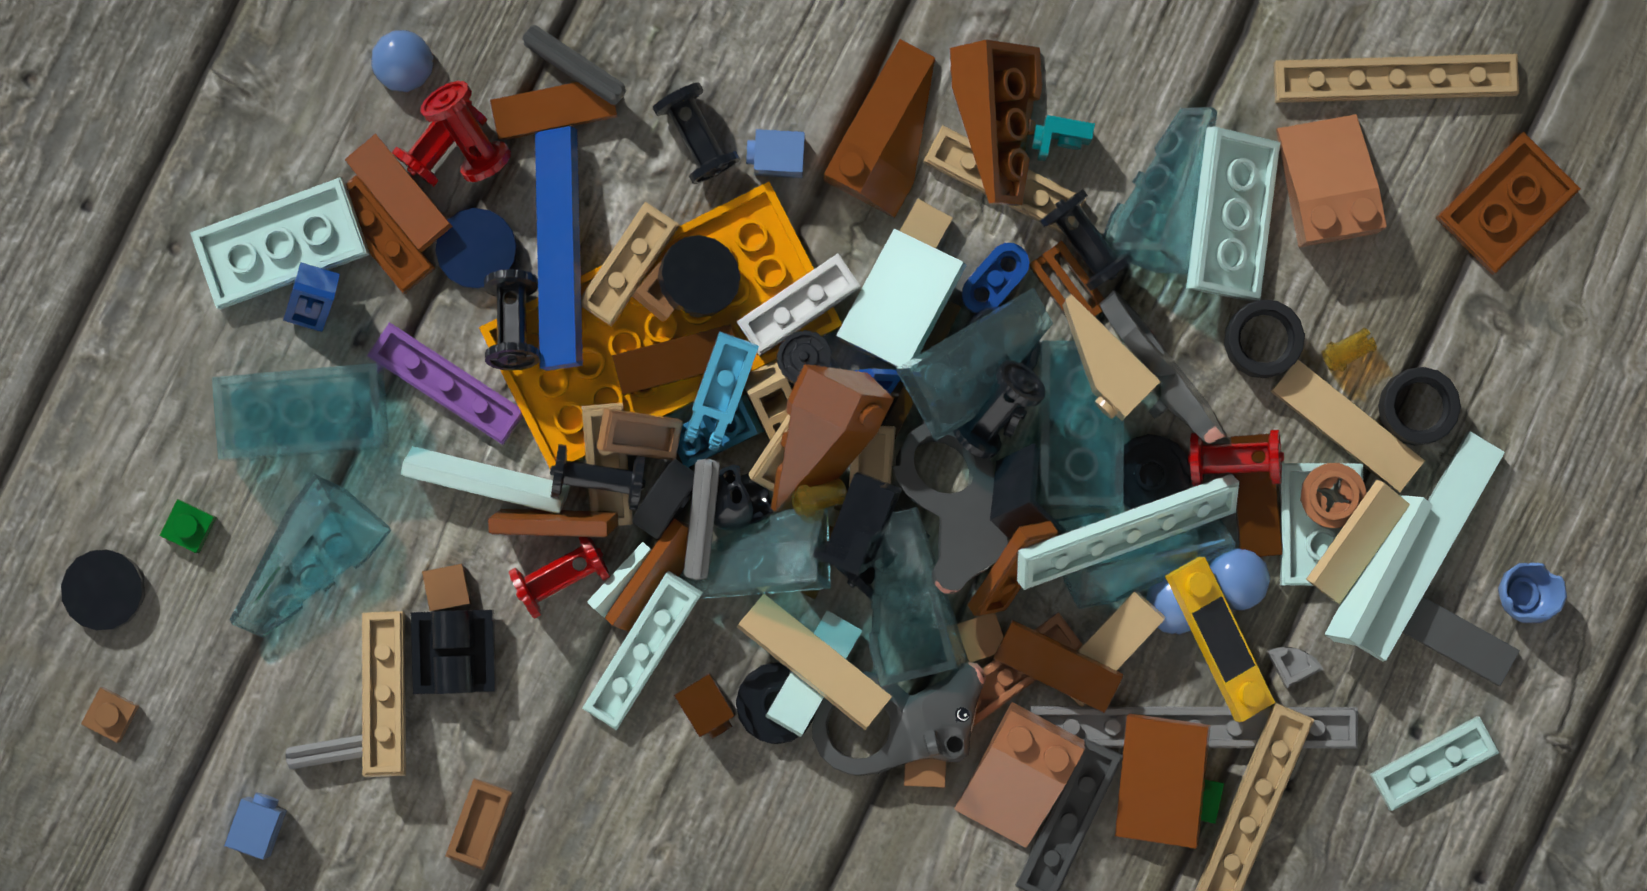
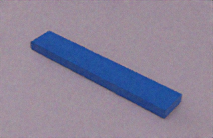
[535,126,583,371]

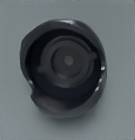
[714,464,773,531]

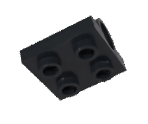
[411,610,497,694]

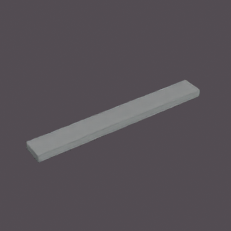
[1030,706,1358,749]

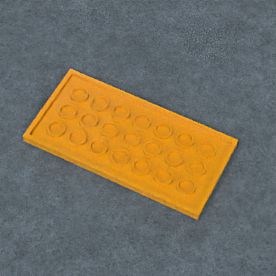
[479,181,842,469]

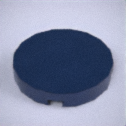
[435,208,517,289]

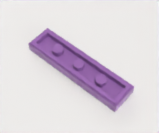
[367,322,523,445]

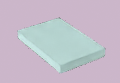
[836,229,967,373]
[1280,463,1363,586]

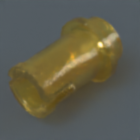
[1321,327,1377,372]
[792,478,847,517]

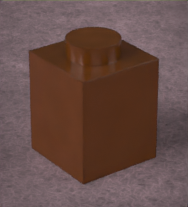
[674,673,736,739]

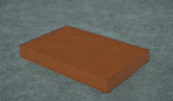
[1436,132,1581,275]
[1115,713,1211,849]

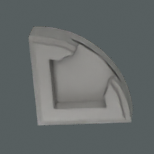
[1266,647,1323,688]

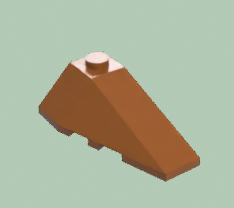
[824,39,935,219]
[950,40,1042,206]
[771,364,894,515]

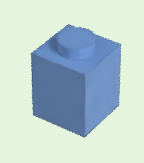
[746,129,805,178]
[224,793,287,860]

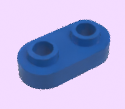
[961,243,1029,314]

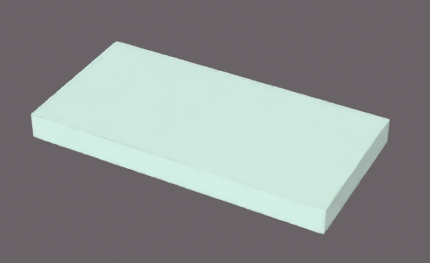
[1186,126,1280,302]
[190,177,370,310]

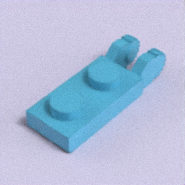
[684,331,759,452]

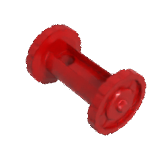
[420,81,511,182]
[392,100,488,187]
[1188,430,1284,487]
[508,537,611,619]

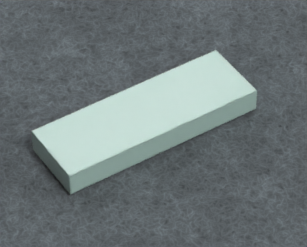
[765,610,862,737]
[1370,716,1499,811]

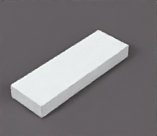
[737,253,861,356]

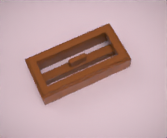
[1029,240,1105,317]

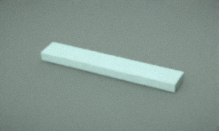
[1357,431,1505,662]
[1017,474,1239,590]

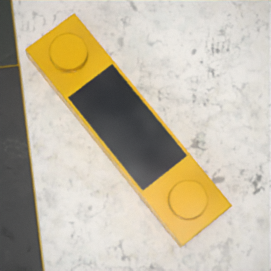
[1165,557,1275,722]

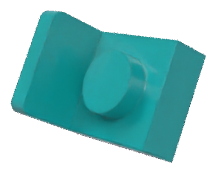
[1032,115,1095,162]

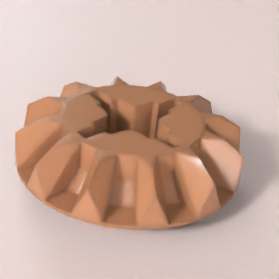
[1300,463,1366,528]

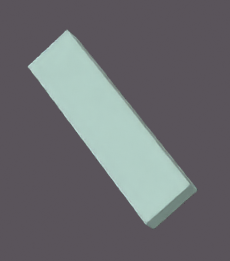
[401,446,570,514]
[1324,495,1433,646]
[582,571,703,730]

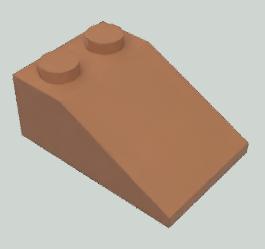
[1276,114,1387,248]
[954,702,1085,848]

